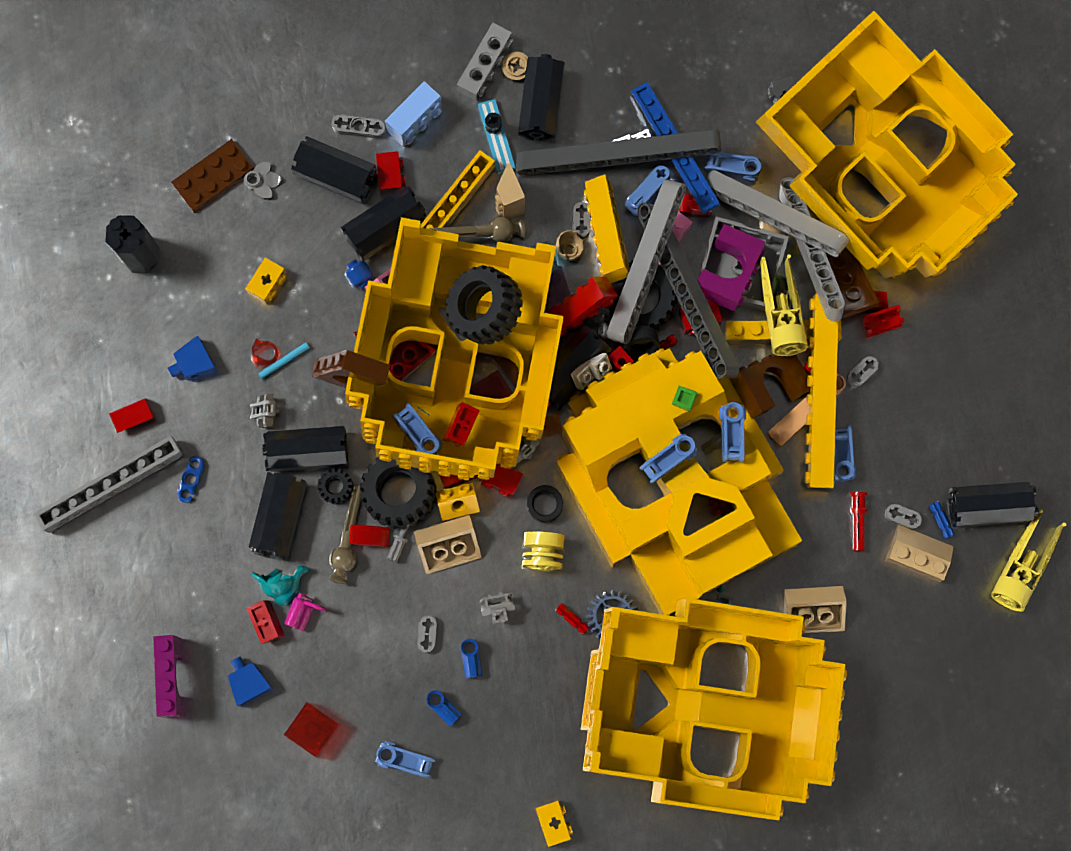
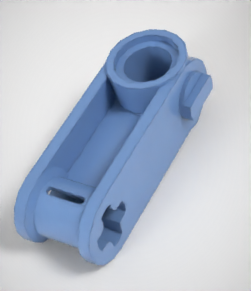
[704,152,761,182]
[624,166,671,216]
[719,402,746,462]
[392,403,443,455]
[834,425,857,483]
[640,433,698,484]
[375,741,436,778]

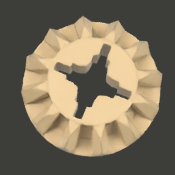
[502,52,528,81]

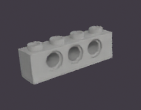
[457,22,514,101]

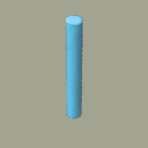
[258,342,310,380]

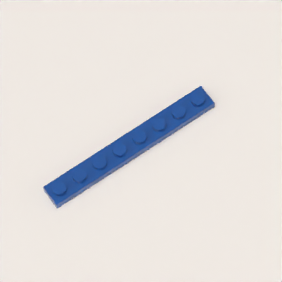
[631,82,720,214]

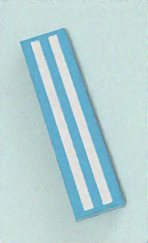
[477,99,516,174]

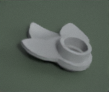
[244,162,282,199]

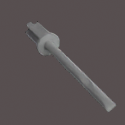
[387,524,410,562]

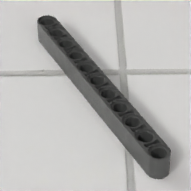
[516,130,721,175]
[637,202,739,379]

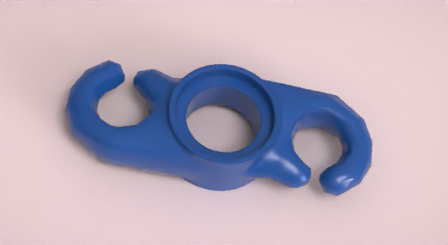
[177,456,204,503]

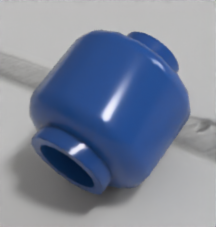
[345,259,373,288]

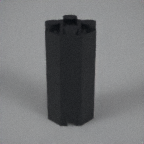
[518,54,565,142]
[291,136,378,202]
[340,186,426,261]
[105,215,159,273]
[548,325,613,411]
[262,426,348,472]
[249,472,307,561]
[948,482,1039,528]

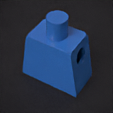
[168,336,217,380]
[228,656,273,707]

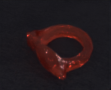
[251,338,279,367]

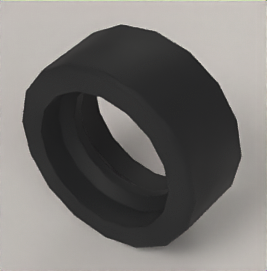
[623,326,660,361]
[527,485,563,523]

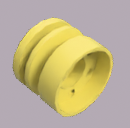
[522,532,565,571]

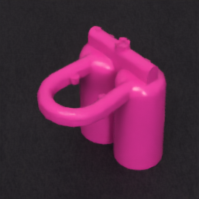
[284,593,326,631]

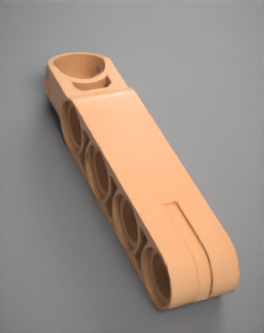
[767,374,846,447]

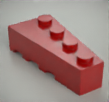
[546,276,618,338]
[389,341,436,381]

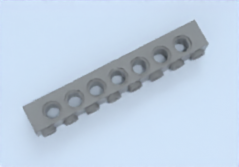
[34,435,184,533]

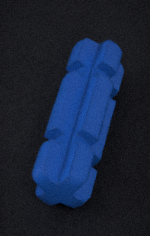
[930,501,955,539]

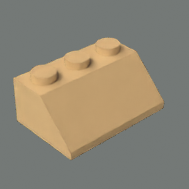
[494,163,525,219]
[414,515,482,574]
[885,525,954,582]
[784,586,847,633]

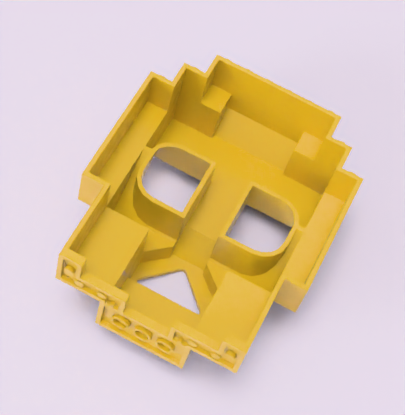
[756,11,1018,279]
[345,217,564,480]
[556,348,802,616]
[580,598,847,821]

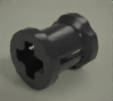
[485,113,502,134]

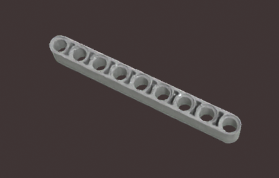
[705,170,849,257]
[779,177,845,321]
[607,179,686,344]

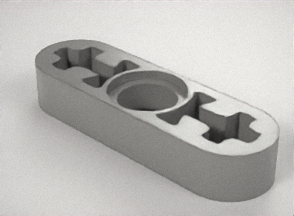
[331,115,386,138]

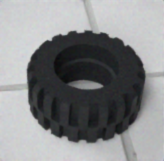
[607,260,677,330]
[445,265,523,345]
[360,457,437,529]

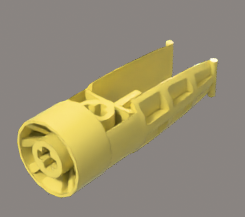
[759,254,808,356]
[991,509,1066,612]

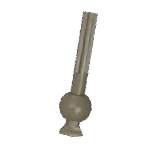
[429,217,525,242]
[329,485,362,585]

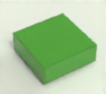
[672,386,698,412]

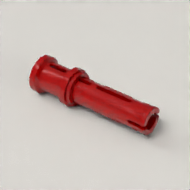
[850,492,867,551]

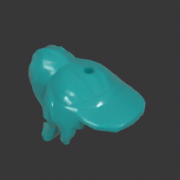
[251,565,310,606]

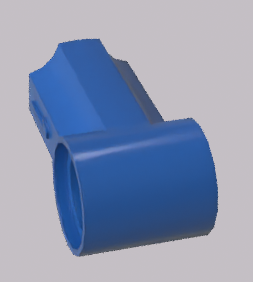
[461,639,482,678]
[426,690,462,727]

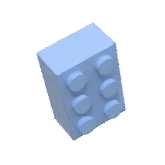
[385,81,442,147]

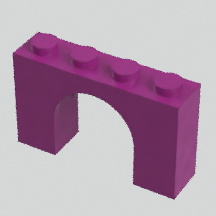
[697,224,766,311]
[153,635,185,718]

